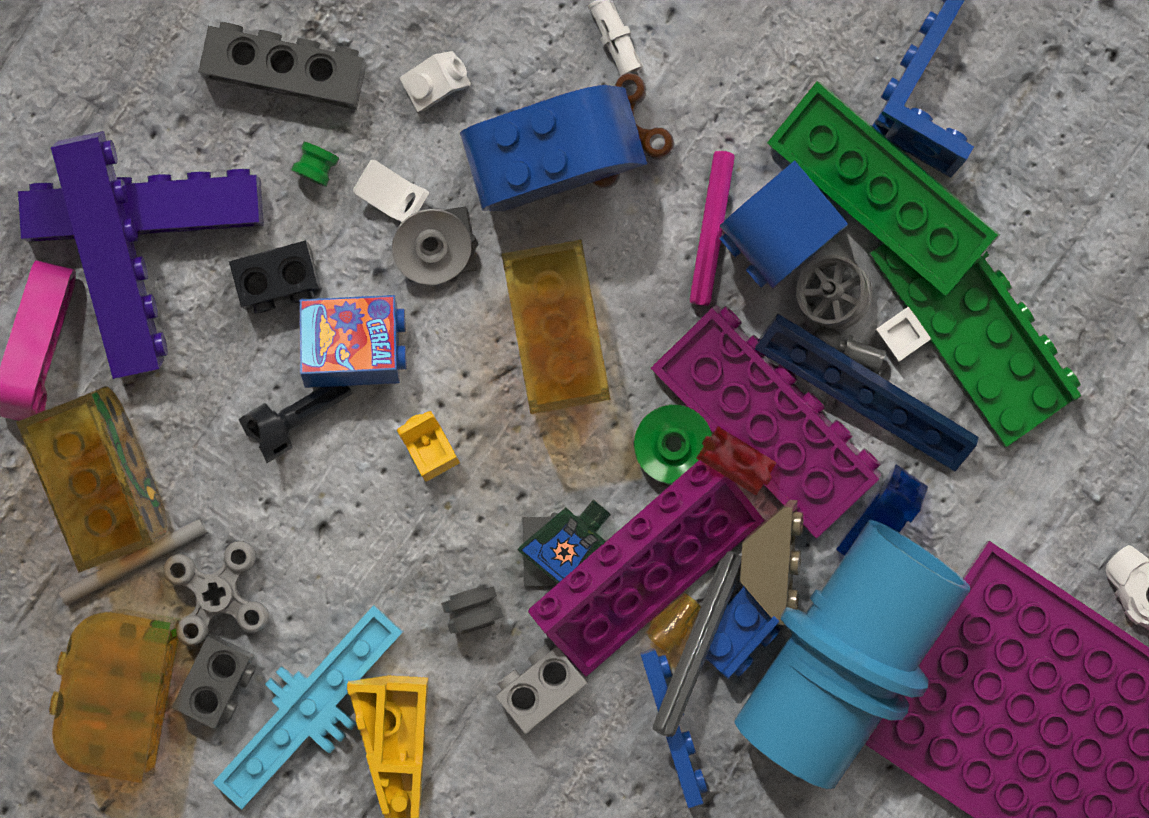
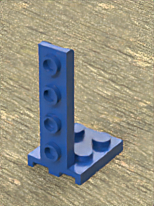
[872,0,974,178]

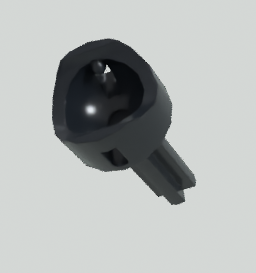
[239,386,352,464]

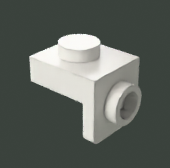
[399,51,471,112]

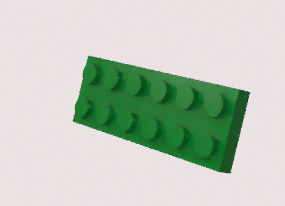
[767,81,1000,296]

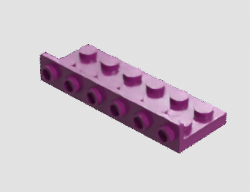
[651,305,881,539]
[528,454,765,677]

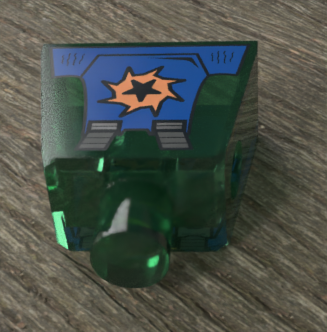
[517,499,611,584]

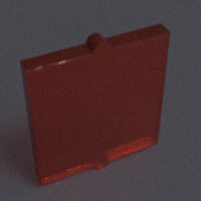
[697,426,777,496]

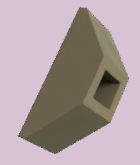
[740,500,804,625]

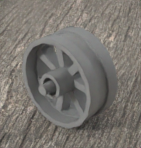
[796,254,872,330]

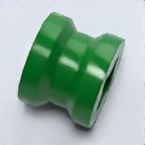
[291,141,339,187]

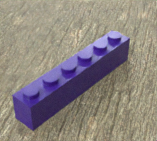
[51,131,168,379]
[18,169,264,242]

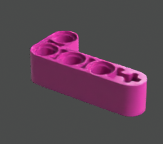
[0,260,76,425]

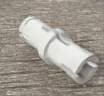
[588,0,644,77]

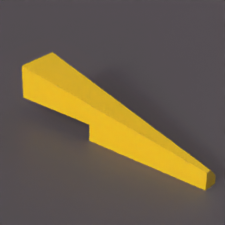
[347,675,428,818]

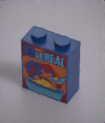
[299,295,407,388]

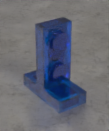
[836,464,928,556]

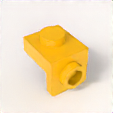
[397,411,460,482]

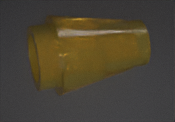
[645,593,701,653]

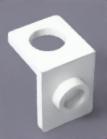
[353,160,429,222]

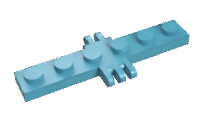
[213,605,404,810]

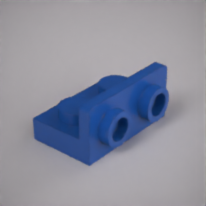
[706,586,780,679]

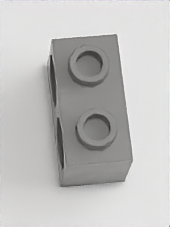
[495,644,588,734]

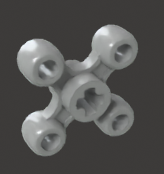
[163,541,269,646]

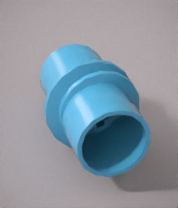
[734,520,971,789]

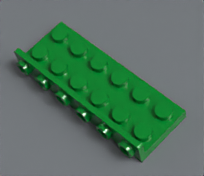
[868,243,1081,447]

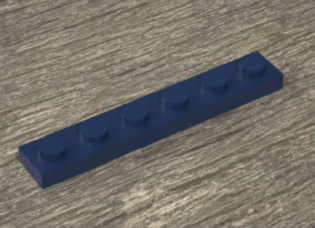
[755,313,979,472]

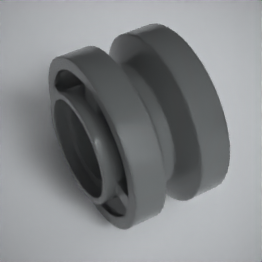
[441,586,503,634]

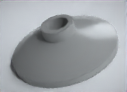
[392,209,471,285]

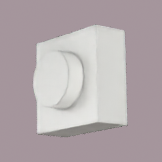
[875,306,931,362]

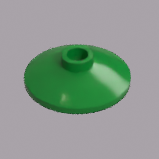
[634,405,713,484]

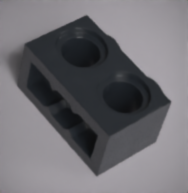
[229,240,322,314]

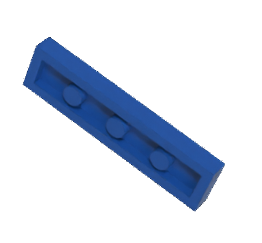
[640,648,708,808]

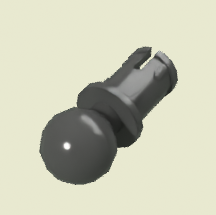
[812,327,886,374]

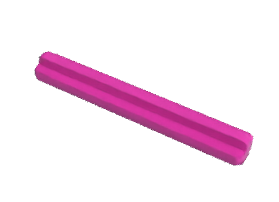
[689,151,735,306]

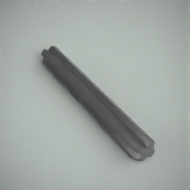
[653,551,741,737]

